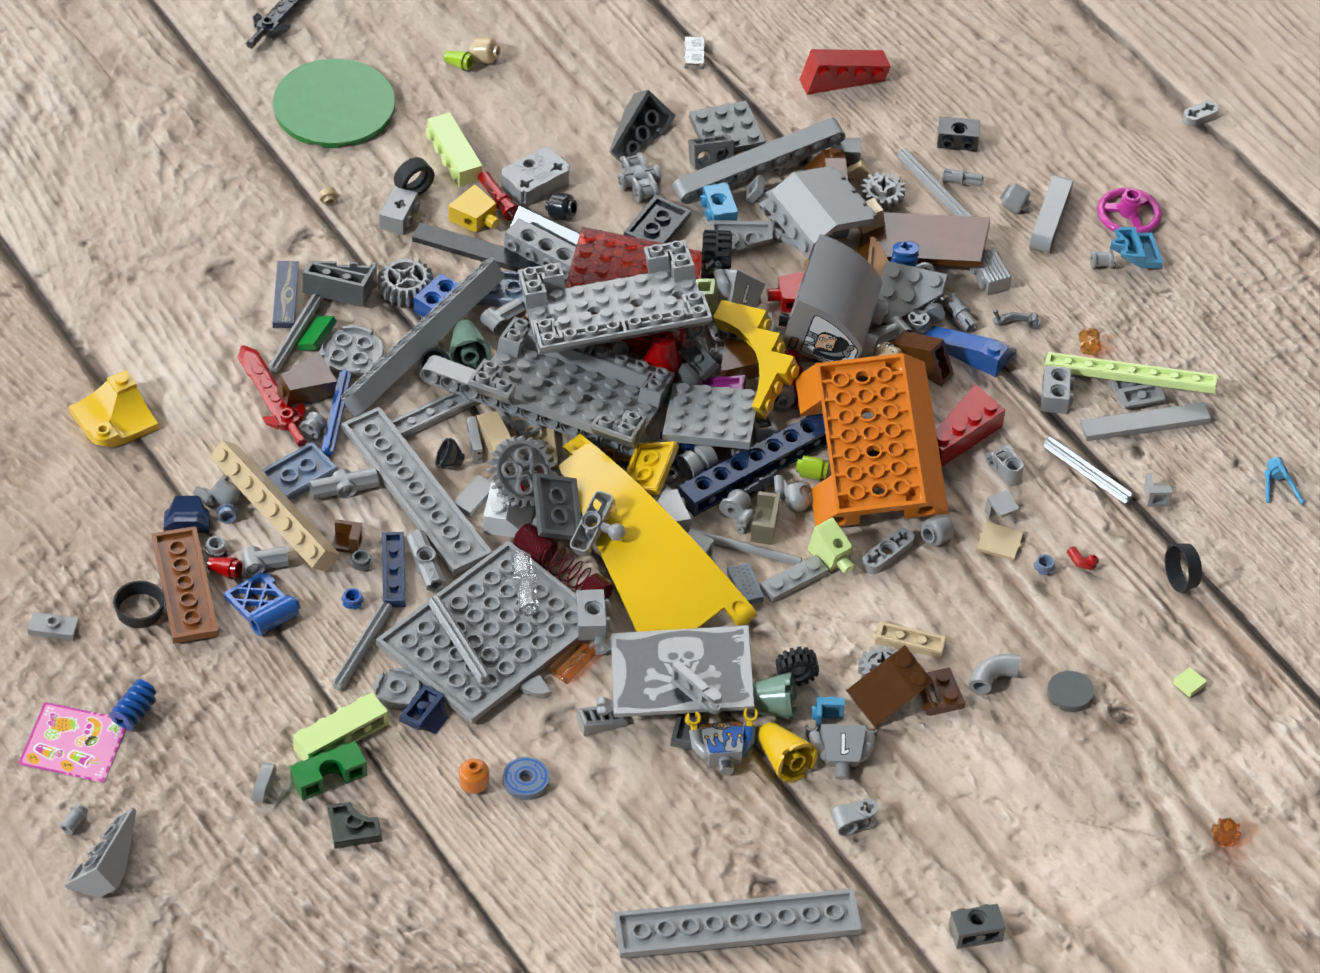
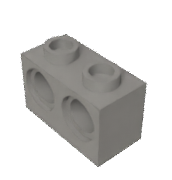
[1041,365,1074,414]

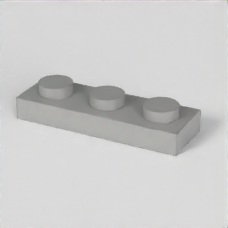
[760,555,829,603]

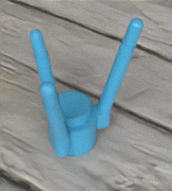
[1264,457,1305,505]

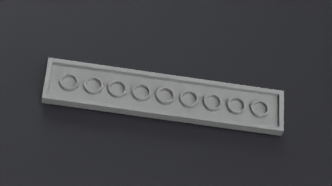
[341,406,492,575]
[613,889,862,959]

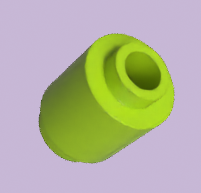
[796,455,829,480]

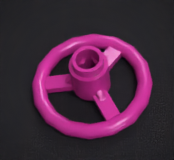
[1097,187,1162,233]

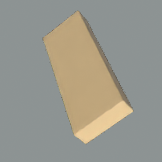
[875,621,947,659]

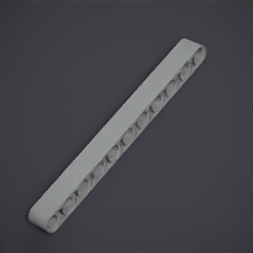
[341,258,505,416]
[420,355,647,456]

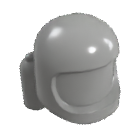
[193,474,240,507]
[774,475,811,512]
[719,489,754,534]

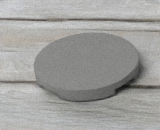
[319,325,384,378]

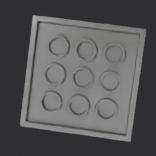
[662,383,757,450]

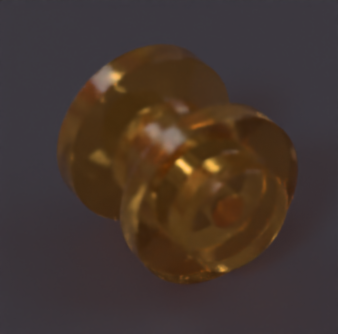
[1078,328,1102,355]

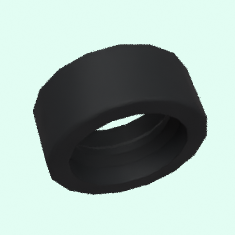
[394,157,435,196]

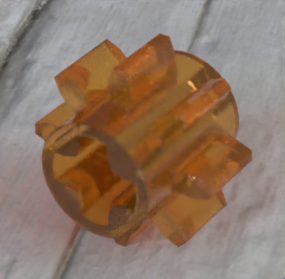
[1211,818,1241,847]

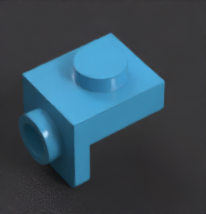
[811,696,845,729]

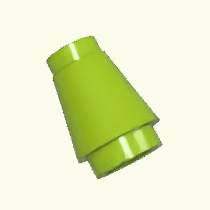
[443,51,474,71]

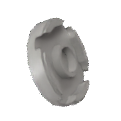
[374,668,421,710]

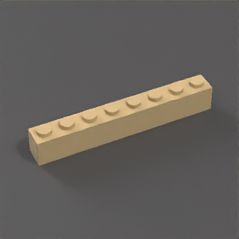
[210,440,340,572]

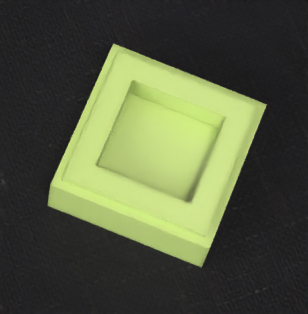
[1173,667,1207,697]

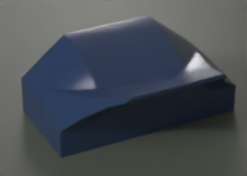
[163,495,210,533]
[399,685,448,734]

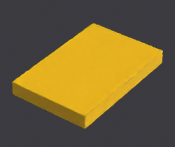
[626,441,679,495]

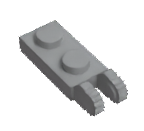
[672,661,722,715]

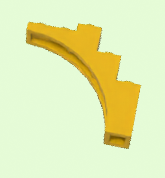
[713,300,799,419]

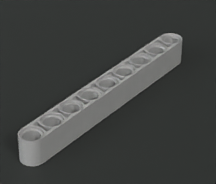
[672,118,846,204]

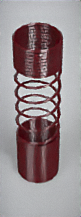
[513,523,613,599]

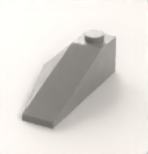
[64,807,137,898]

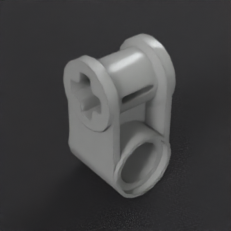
[985,444,1024,486]
[831,799,878,836]

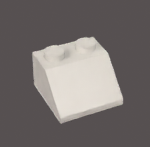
[484,482,535,537]

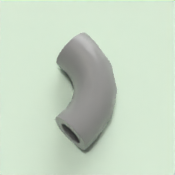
[969,654,1021,694]

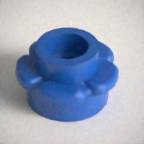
[341,588,364,609]

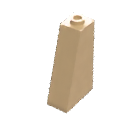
[476,411,511,475]

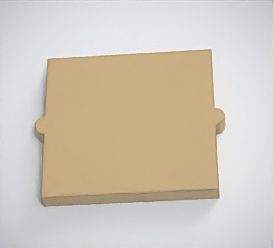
[976,521,1024,561]

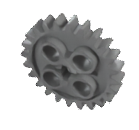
[487,436,557,509]

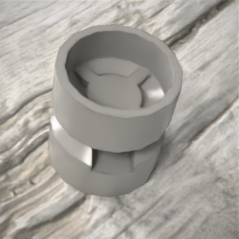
[676,445,718,480]

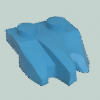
[1110,227,1163,268]

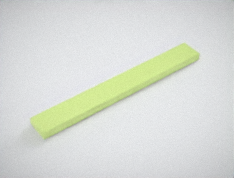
[1044,352,1219,394]

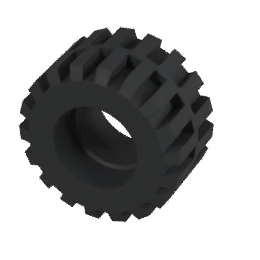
[701,230,732,279]

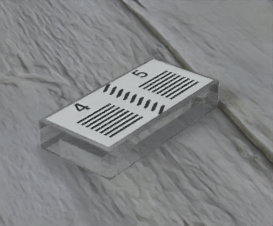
[684,36,705,69]

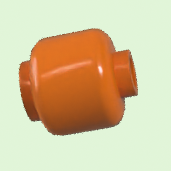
[459,758,490,794]

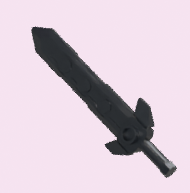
[246,0,304,49]

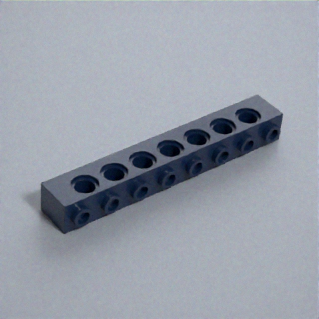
[679,414,827,517]

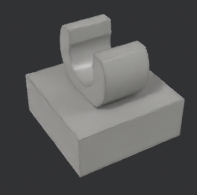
[745,175,770,204]

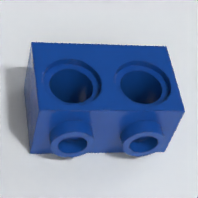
[414,273,459,317]

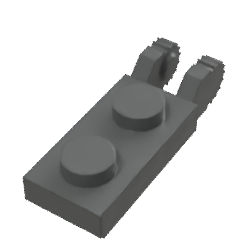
[676,334,720,381]

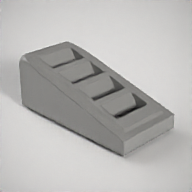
[753,413,778,443]
[576,706,628,736]

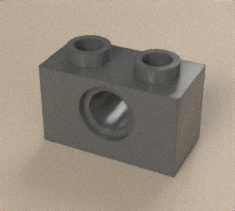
[949,904,1006,949]

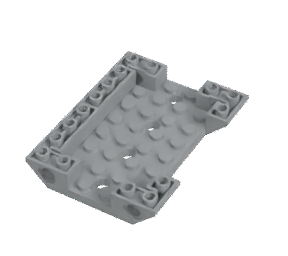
[518,240,712,355]
[467,317,675,449]

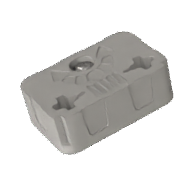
[501,147,569,207]

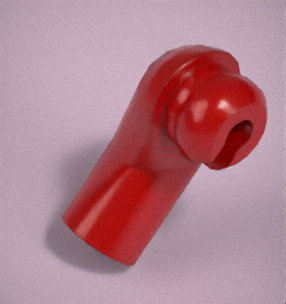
[1067,546,1099,570]

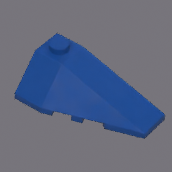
[925,326,1017,377]

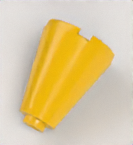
[757,722,817,783]

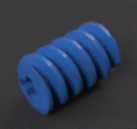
[891,241,920,267]
[109,679,156,731]

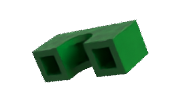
[290,741,367,801]

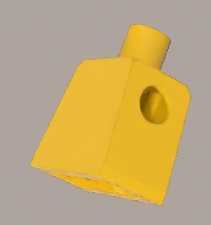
[448,185,500,232]

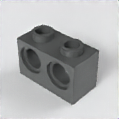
[688,134,734,170]

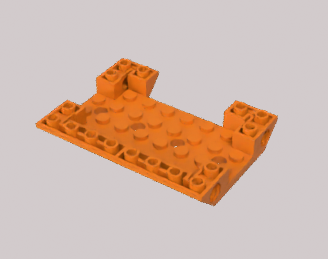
[795,353,948,526]

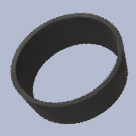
[1165,543,1202,593]
[113,581,164,628]

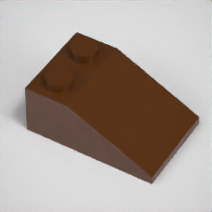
[846,645,933,727]

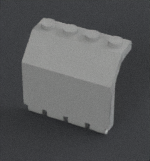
[765,166,878,260]

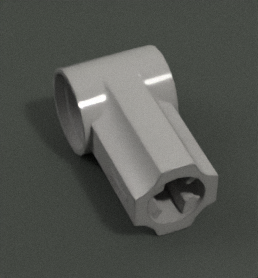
[480,299,525,335]
[871,316,913,349]
[241,546,289,576]

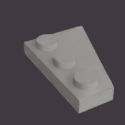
[710,220,773,254]

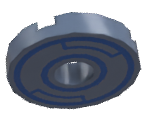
[502,757,550,800]

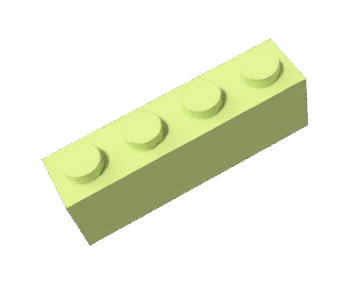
[425,113,482,187]
[293,693,388,761]

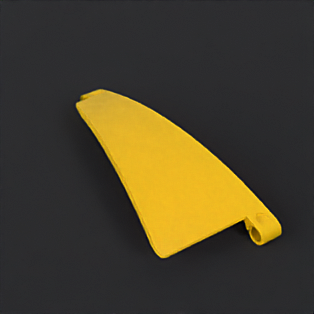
[559,434,758,632]

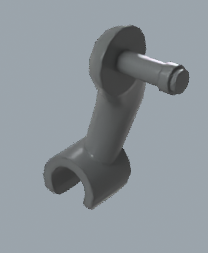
[993,309,1041,329]

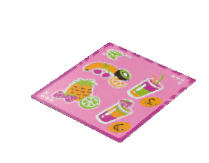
[18,702,125,783]

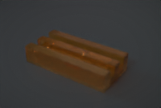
[549,640,595,684]

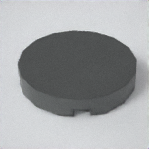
[1047,670,1094,712]

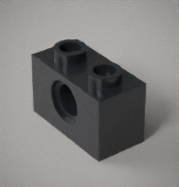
[937,117,980,151]

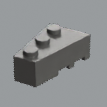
[302,261,377,307]

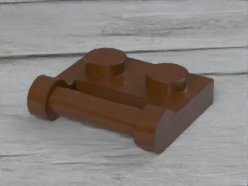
[920,667,965,716]

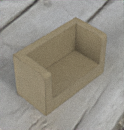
[750,491,780,545]

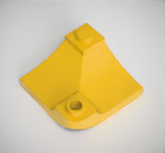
[69,370,159,447]

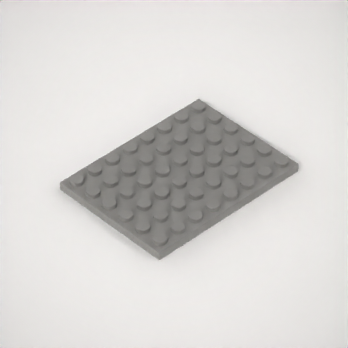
[376,540,579,725]

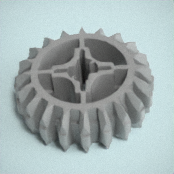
[377,257,434,308]

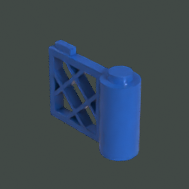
[223,572,301,636]

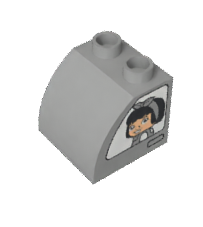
[783,234,888,362]

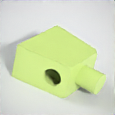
[807,517,855,574]

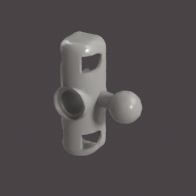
[570,491,626,557]

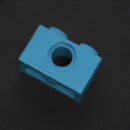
[700,183,738,222]

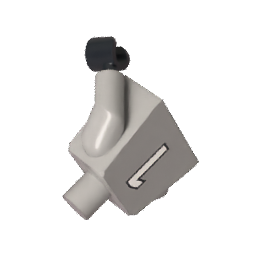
[706,259,765,308]
[806,724,878,780]

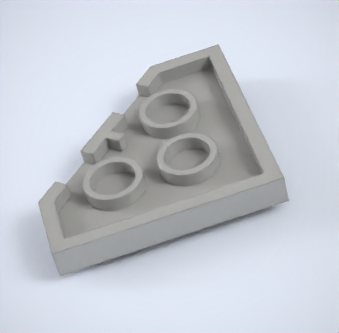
[878,261,948,325]

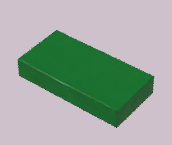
[297,316,337,350]

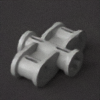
[617,152,662,202]

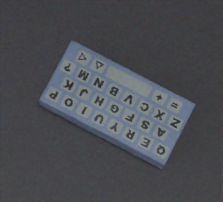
[727,563,764,604]

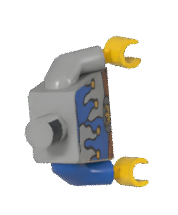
[685,708,758,776]

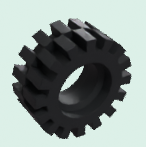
[775,646,820,686]

